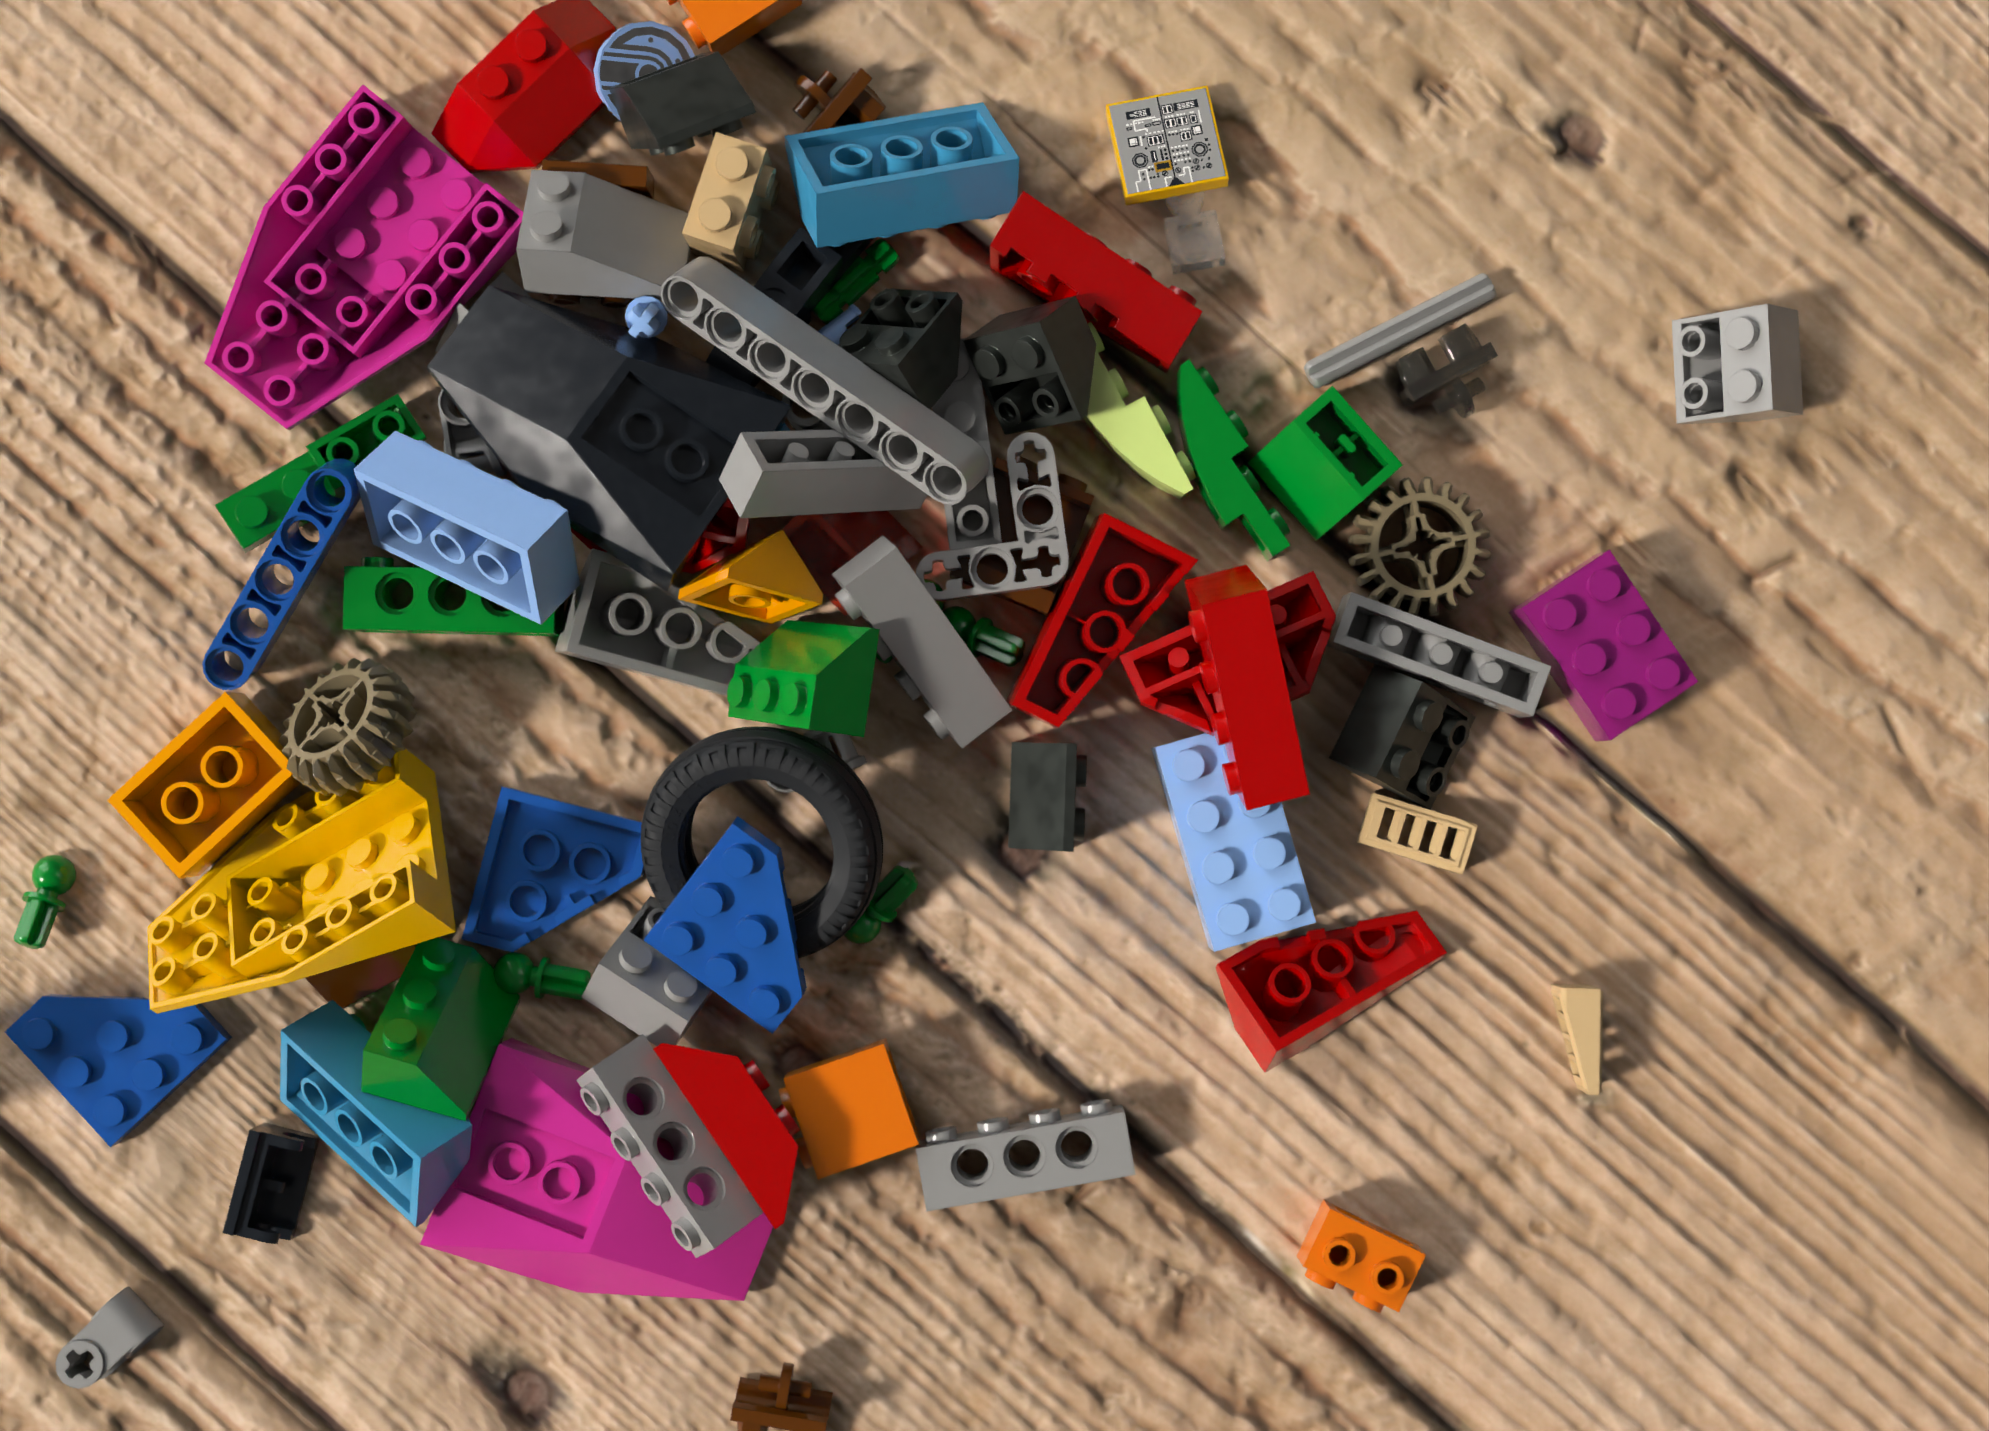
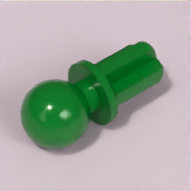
[942,606,1026,667]
[14,855,76,949]
[844,865,919,944]
[494,952,591,1000]

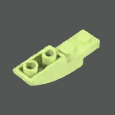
[1083,322,1196,500]

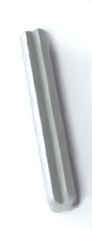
[1304,273,1496,388]

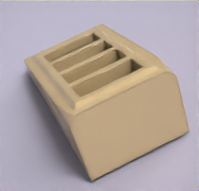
[1357,793,1478,875]
[1551,984,1603,1095]

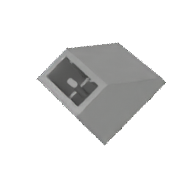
[1672,304,1803,424]
[582,896,713,1046]

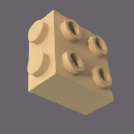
[682,132,781,272]

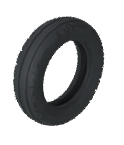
[641,727,883,958]

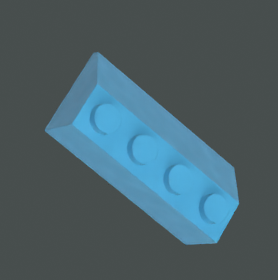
[784,102,1020,248]
[280,1000,472,1227]

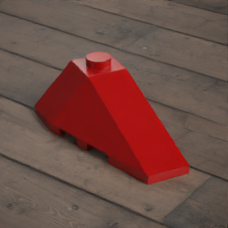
[1216,910,1447,1073]

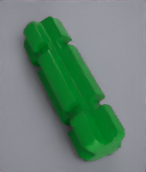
[812,239,900,324]

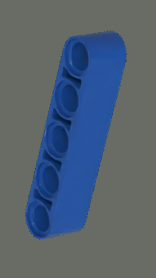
[202,459,361,690]

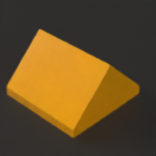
[678,530,823,624]

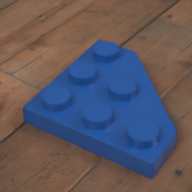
[462,786,645,952]
[644,816,807,1034]
[5,994,232,1147]

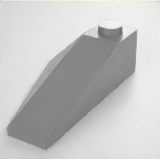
[555,548,760,696]

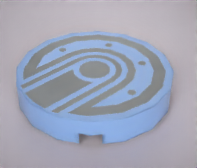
[593,21,695,121]

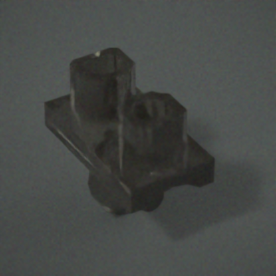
[1395,323,1498,418]

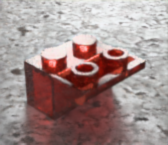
[782,511,923,620]

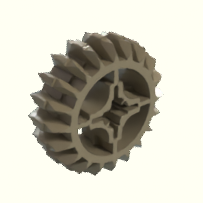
[1348,477,1491,618]
[279,658,417,797]

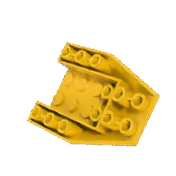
[148,748,456,1014]

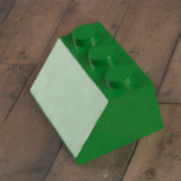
[727,620,880,737]
[361,938,520,1121]

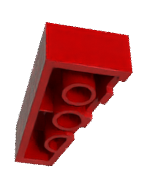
[990,191,1203,374]
[1006,513,1198,727]
[1184,565,1310,810]

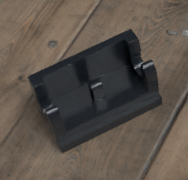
[223,1123,320,1244]

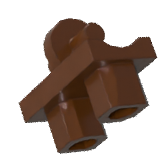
[792,68,886,133]
[730,1362,833,1431]

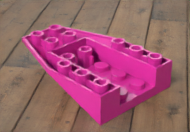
[204,84,523,430]
[420,1038,773,1301]

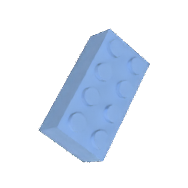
[354,431,580,625]
[1151,733,1316,952]

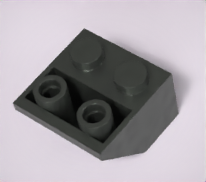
[609,51,756,156]
[838,288,963,410]
[963,296,1096,435]
[1329,664,1476,810]
[1008,742,1087,852]

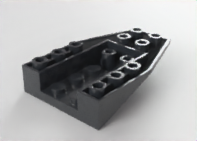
[427,285,791,591]

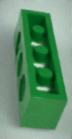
[343,557,564,636]

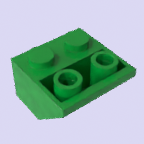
[1247,386,1403,541]

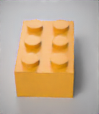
[107,691,300,878]

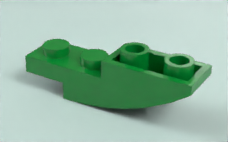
[1176,360,1290,561]
[215,394,427,553]

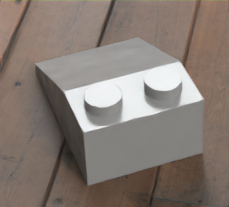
[516,170,691,300]

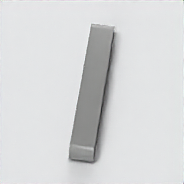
[660,257,990,505]

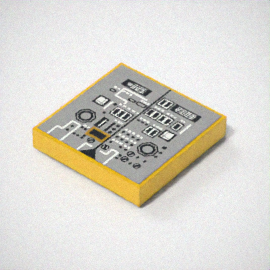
[1106,86,1229,206]

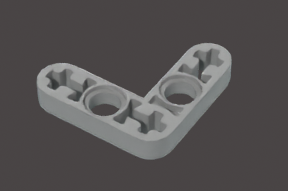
[916,432,1069,601]

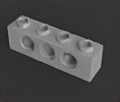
[1327,592,1551,718]
[576,1034,763,1258]
[915,1099,1136,1212]

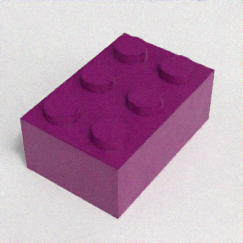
[1509,549,1698,741]

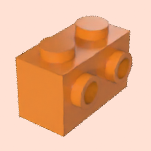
[1297,1200,1426,1313]

